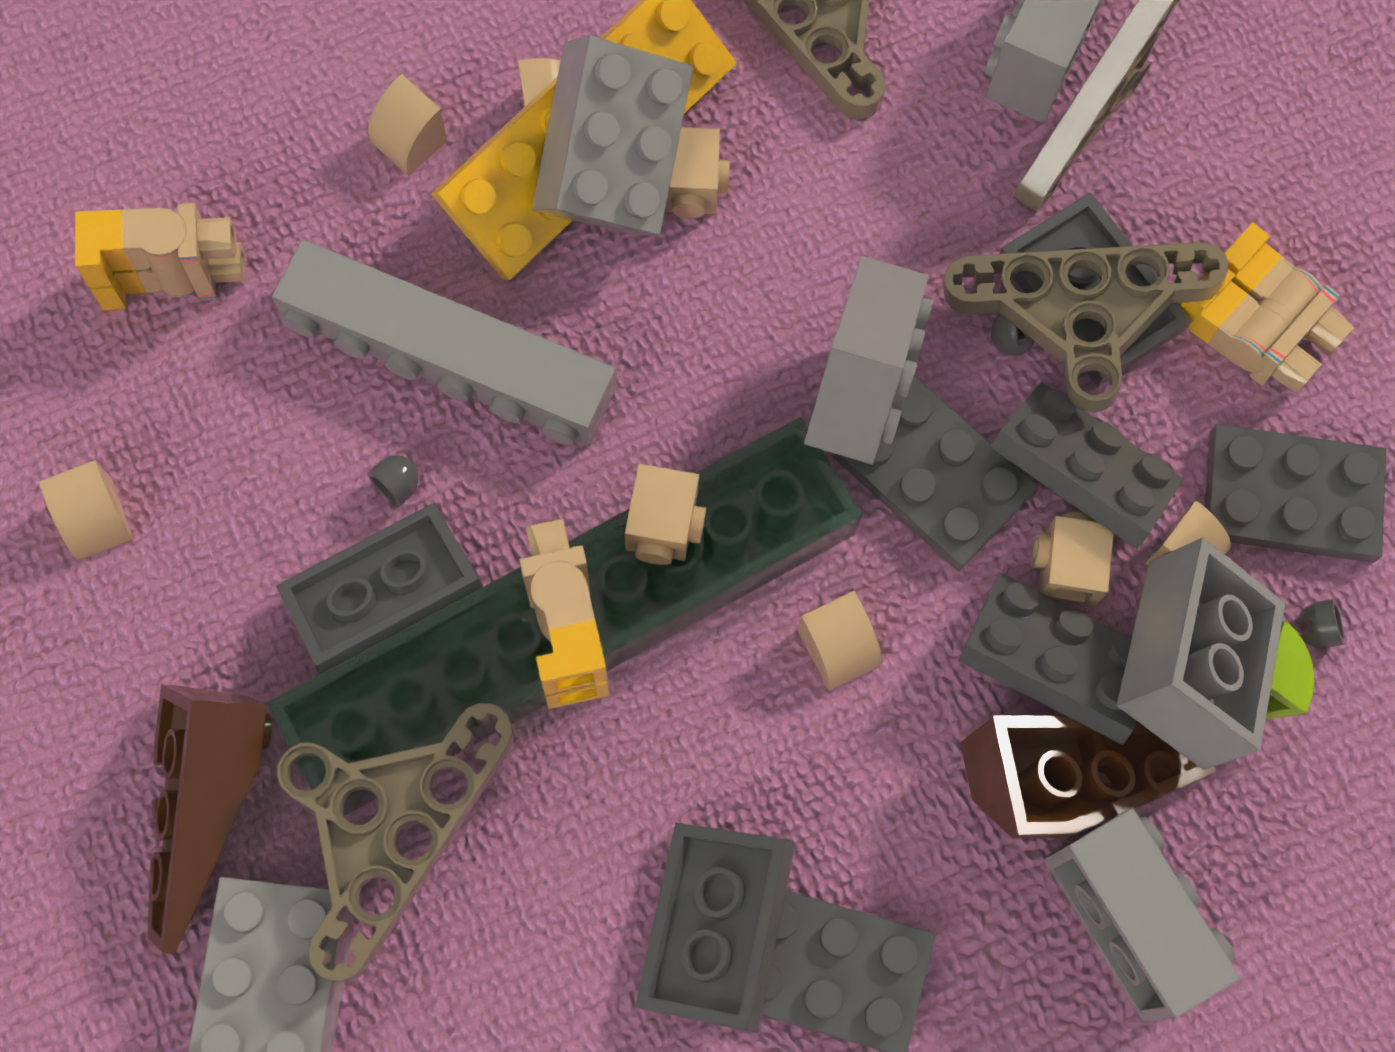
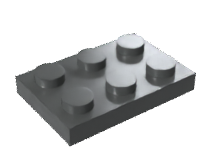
[999,192,1192,387]
[832,375,1039,572]
[990,382,1184,549]
[1205,424,1386,563]
[276,503,486,680]
[958,572,1136,745]
[635,822,796,1033]
[761,890,936,1052]

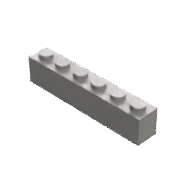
[272,239,617,447]

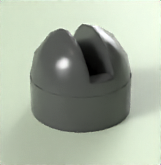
[991,314,1035,356]
[367,456,418,507]
[1297,599,1345,648]

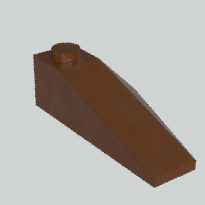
[148,684,272,953]
[960,716,1216,839]

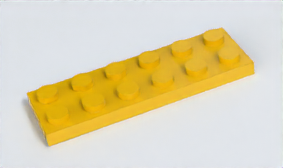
[431,0,737,280]

